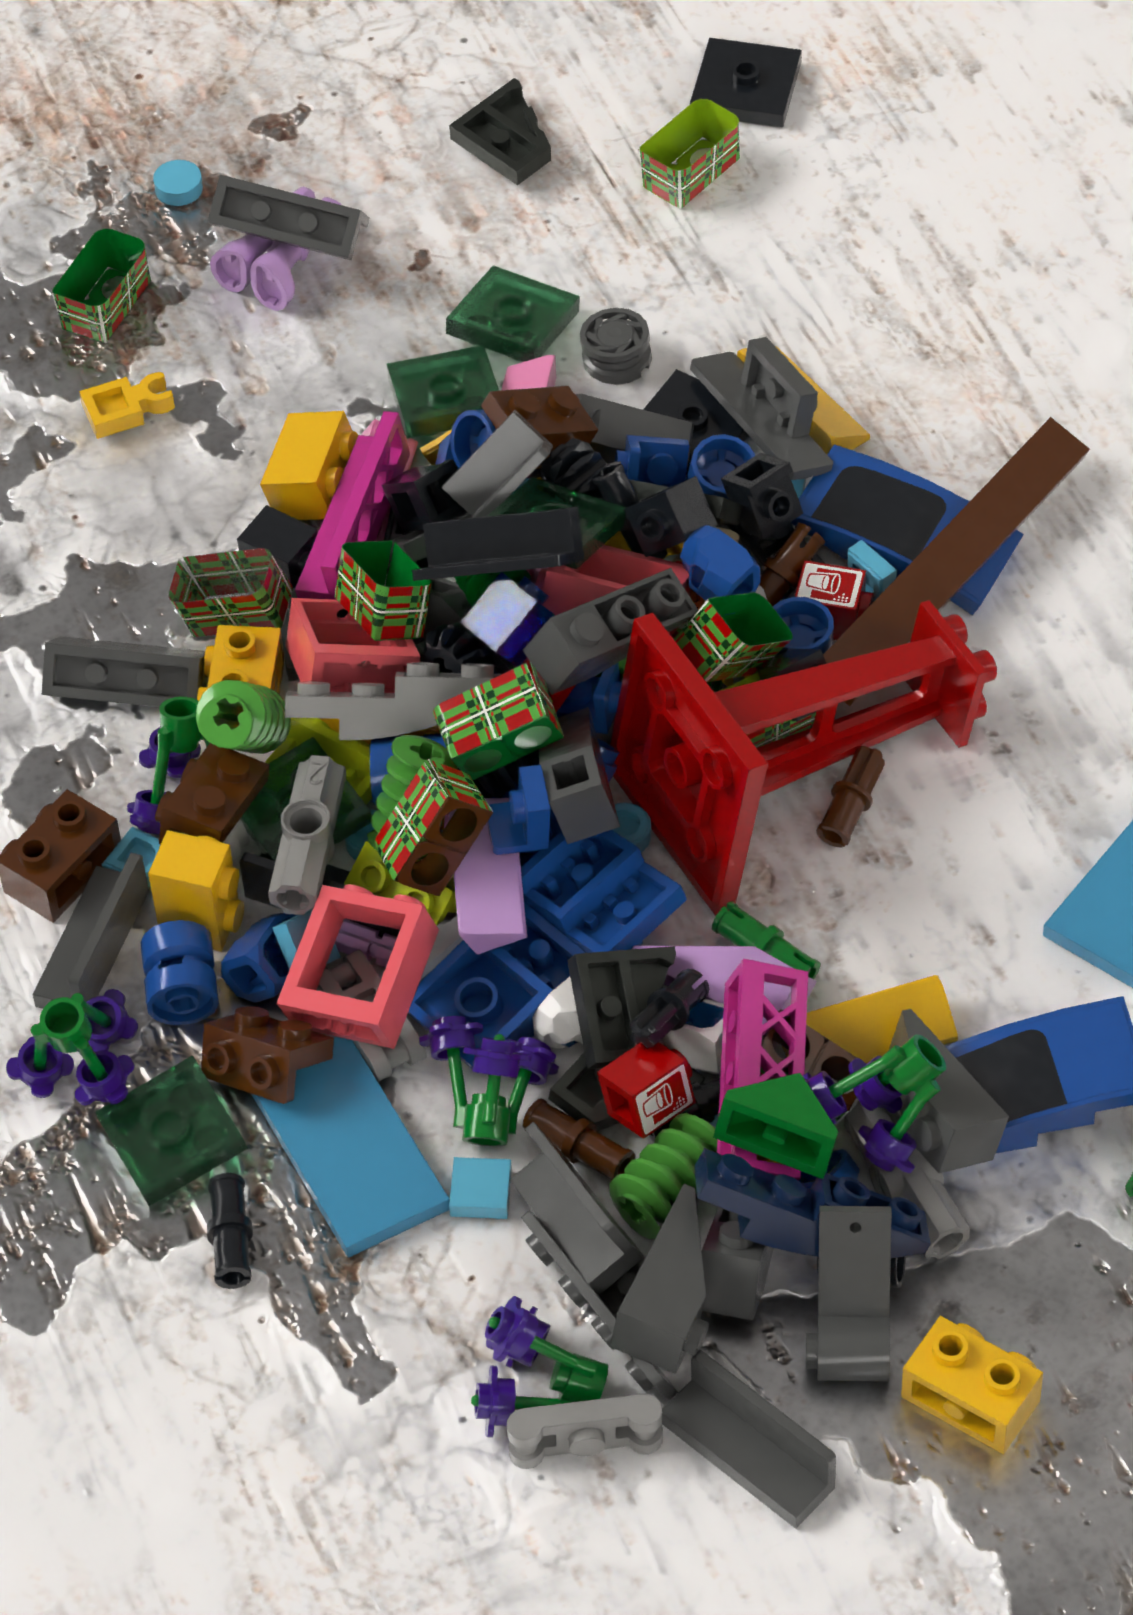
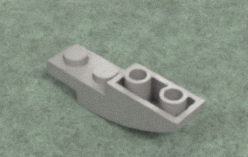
[285,662,501,740]

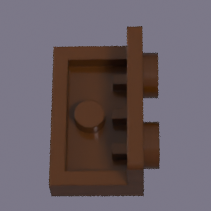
[481,386,599,469]
[155,743,270,845]
[201,1006,334,1104]

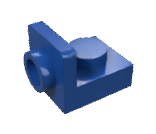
[614,435,689,487]
[556,662,622,734]
[487,765,550,855]

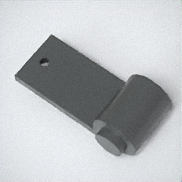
[806,1206,892,1382]

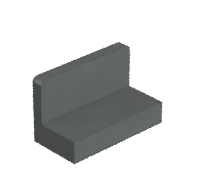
[442,410,553,518]

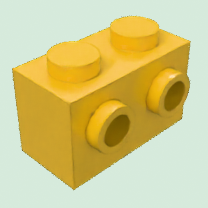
[260,411,358,520]
[197,625,285,701]
[148,830,245,952]
[901,1315,1043,1455]

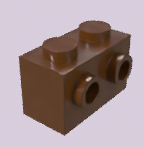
[0,789,121,923]

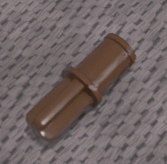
[816,746,885,848]

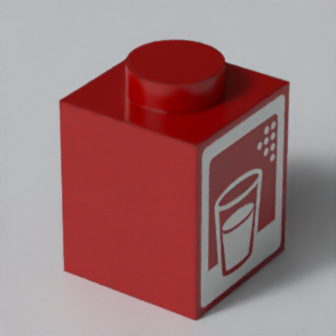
[795,560,874,640]
[597,1042,696,1139]

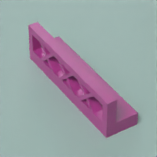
[295,411,410,599]
[717,958,808,1181]

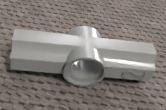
[268,755,346,915]
[844,1101,970,1260]

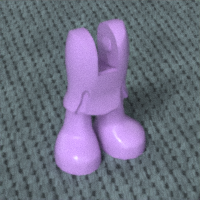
[210,186,341,311]

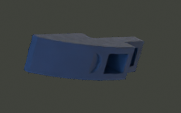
[694,1148,931,1258]

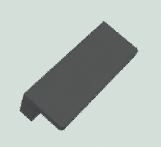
[207,175,370,260]
[41,637,205,707]
[32,852,149,1009]
[510,1122,644,1295]
[661,1350,836,1529]

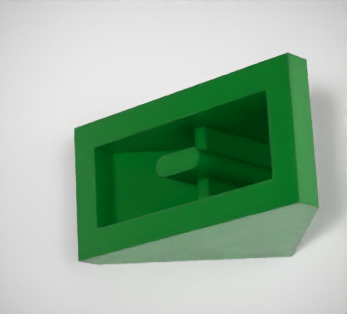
[713,1073,839,1179]

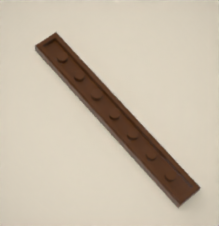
[823,417,1090,707]

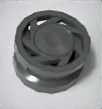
[579,308,652,385]

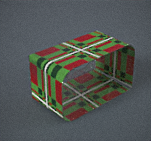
[168,548,293,637]

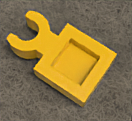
[79,372,175,439]

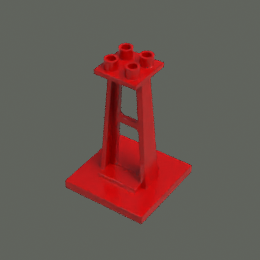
[610,600,997,916]

